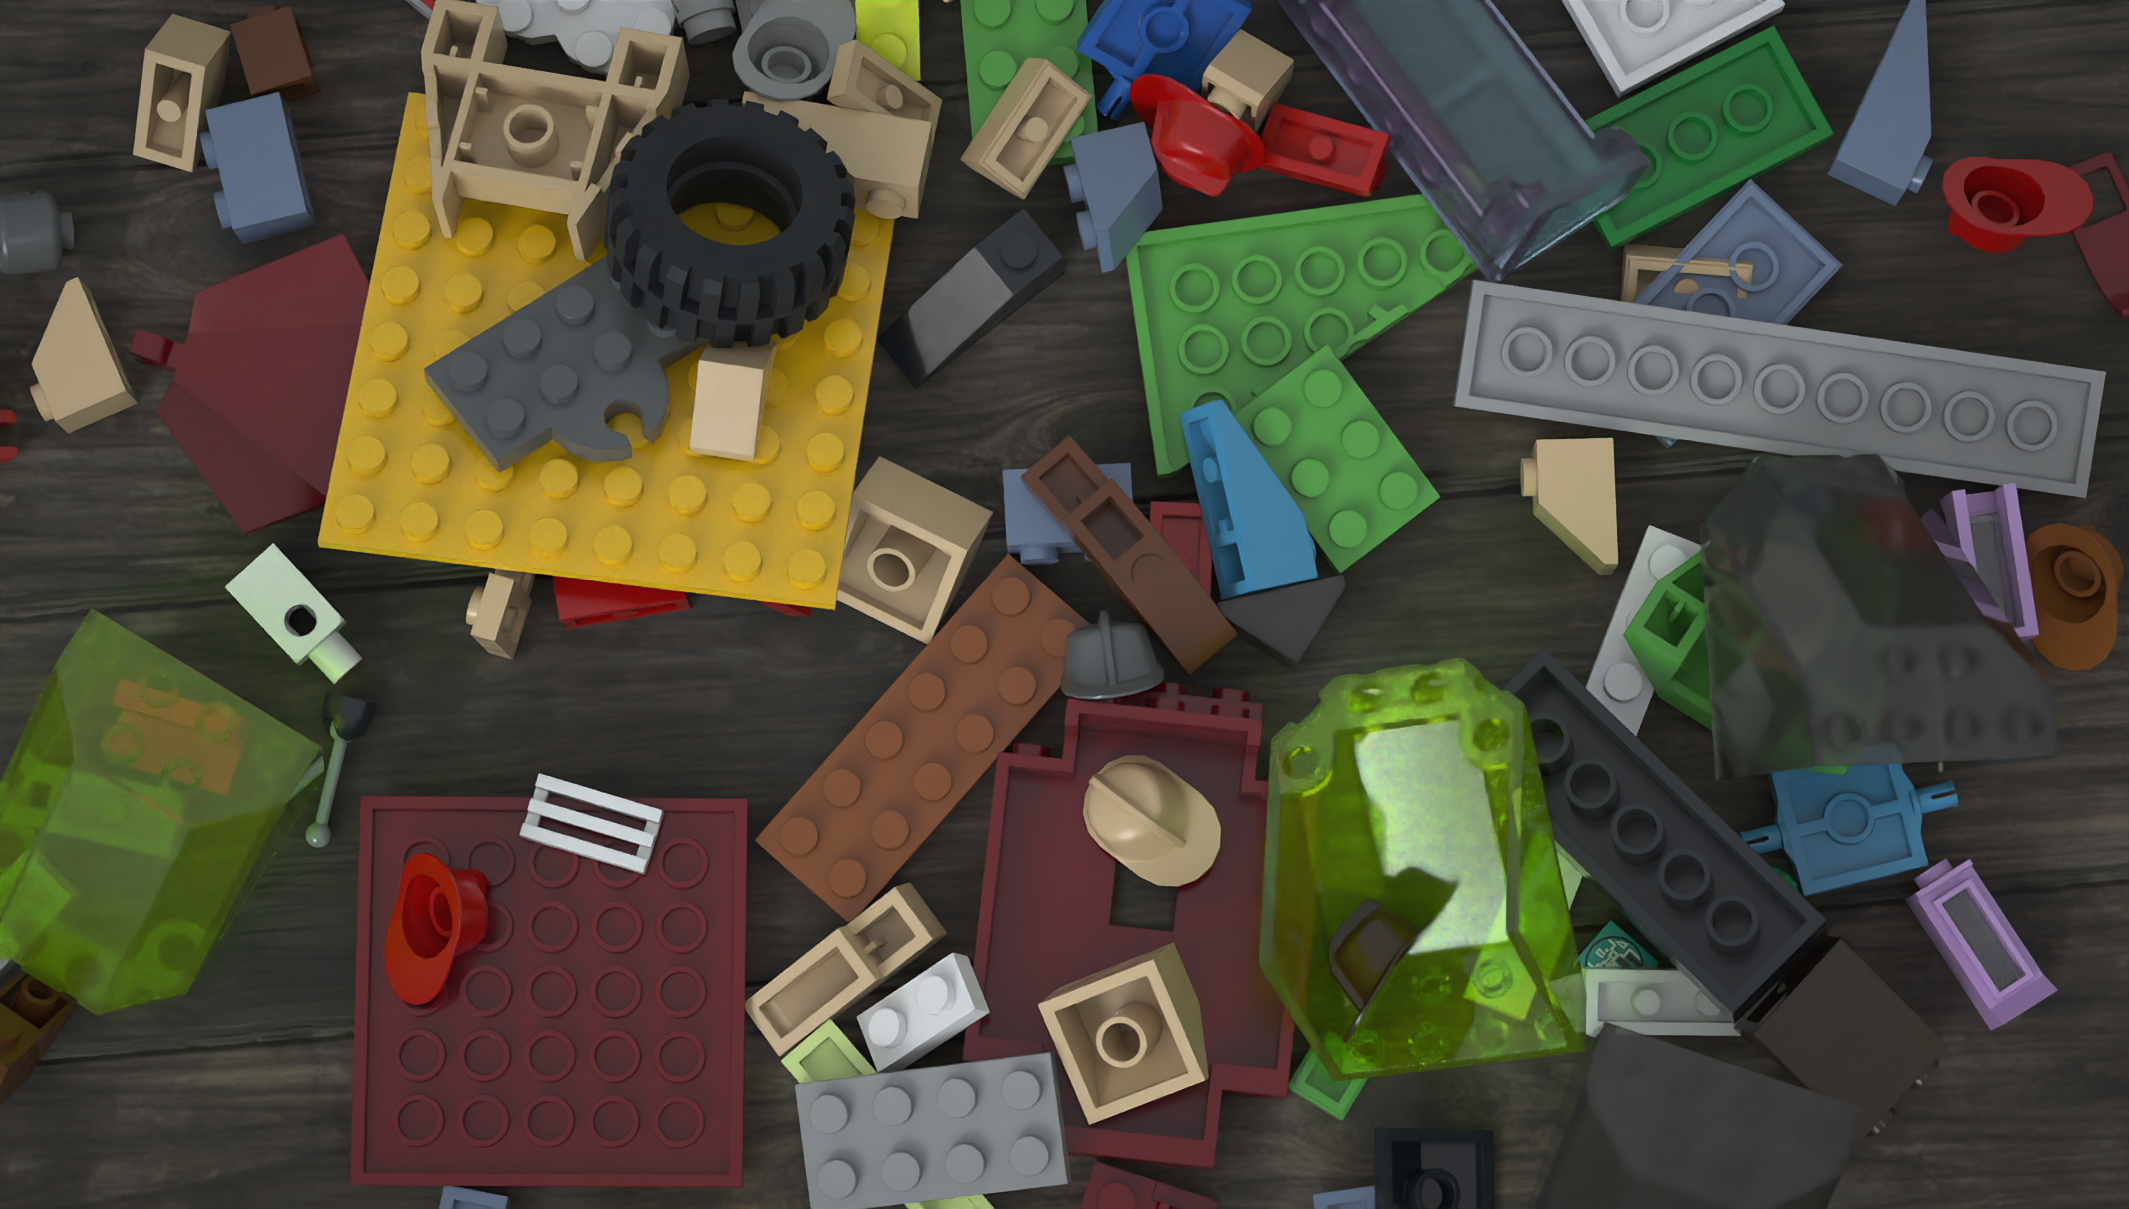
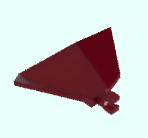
[128,233,370,535]

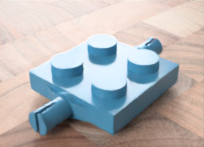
[1738,741,1958,898]

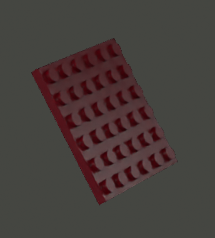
[350,796,749,1188]

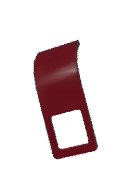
[2069,152,2129,317]

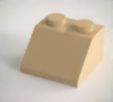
[837,456,993,644]
[1038,942,1209,1125]

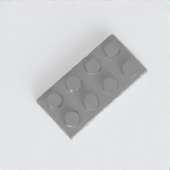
[795,1051,1072,1209]

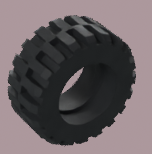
[604,99,856,348]

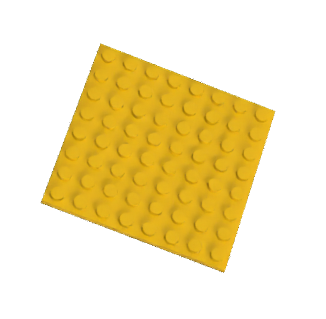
[318,92,895,610]

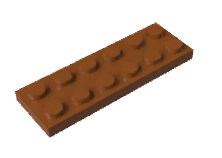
[754,554,1090,924]

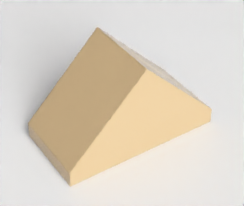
[690,340,777,462]

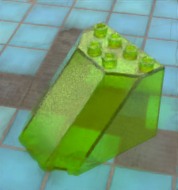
[0,608,325,1015]
[1259,657,1587,1082]

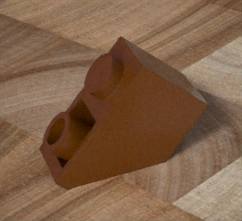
[0,963,81,1106]

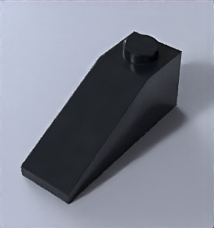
[877,208,1064,389]

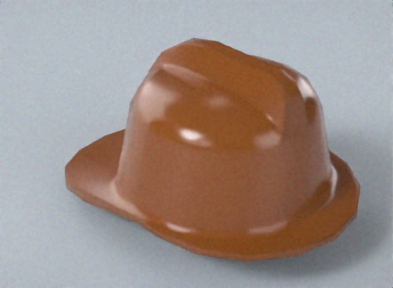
[2025,523,2124,671]

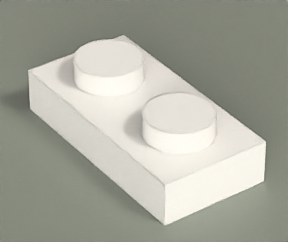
[857,953,990,1073]

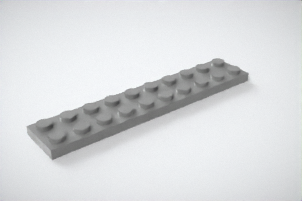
[1453,280,2106,498]

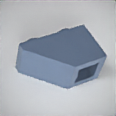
[1063,122,1163,273]

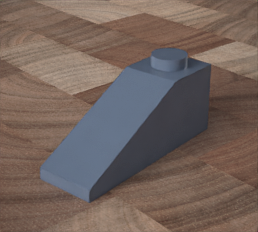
[1827,0,1933,206]

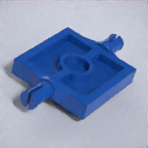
[1077,0,1252,121]

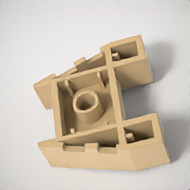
[421,0,690,261]

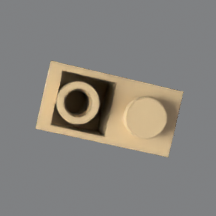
[1201,29,1294,133]

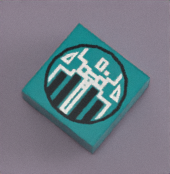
[1567,920,1660,980]

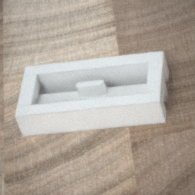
[519,773,664,875]

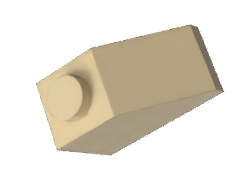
[133,14,232,172]
[30,277,138,433]
[1520,438,1618,575]

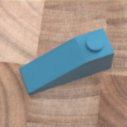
[1179,400,1318,600]

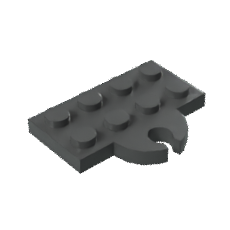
[424,256,709,473]

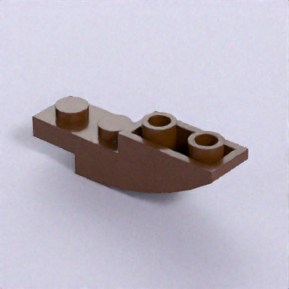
[1020,435,1237,677]

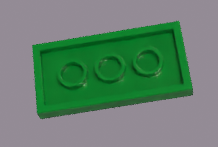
[1550,25,1834,252]

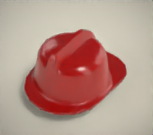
[1129,73,1265,197]
[1942,157,2094,254]
[384,852,488,1005]

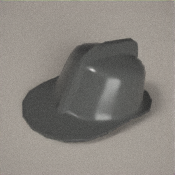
[1061,608,1165,699]

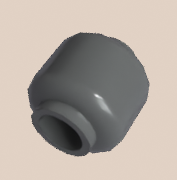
[0,191,74,275]

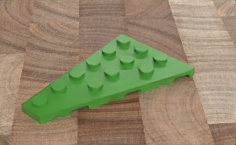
[1125,183,1508,480]

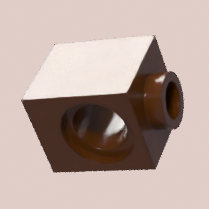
[230,5,321,103]

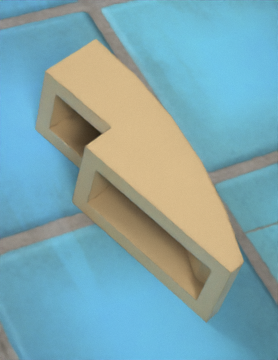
[745,882,948,1057]

